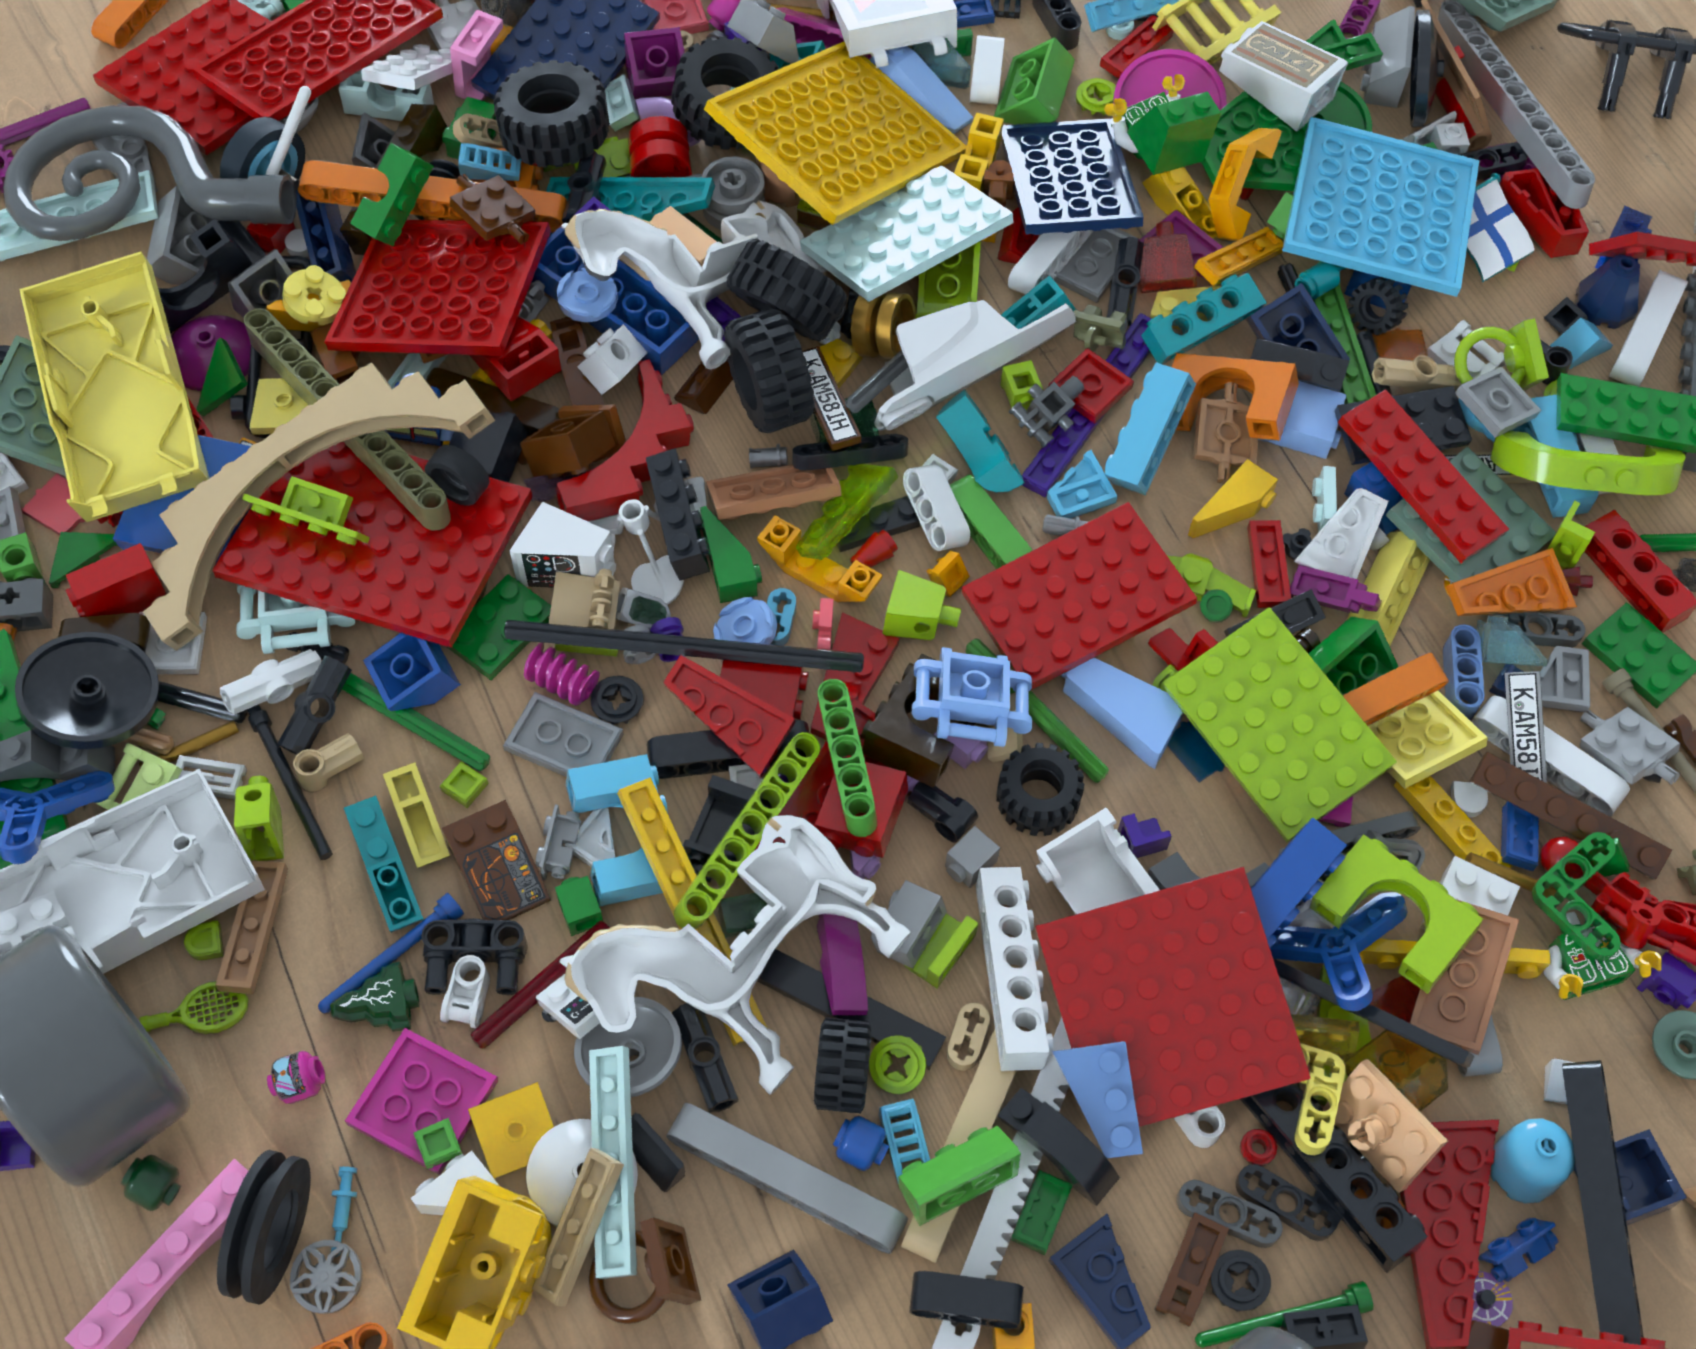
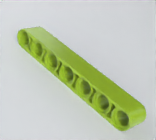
[674,732,820,929]

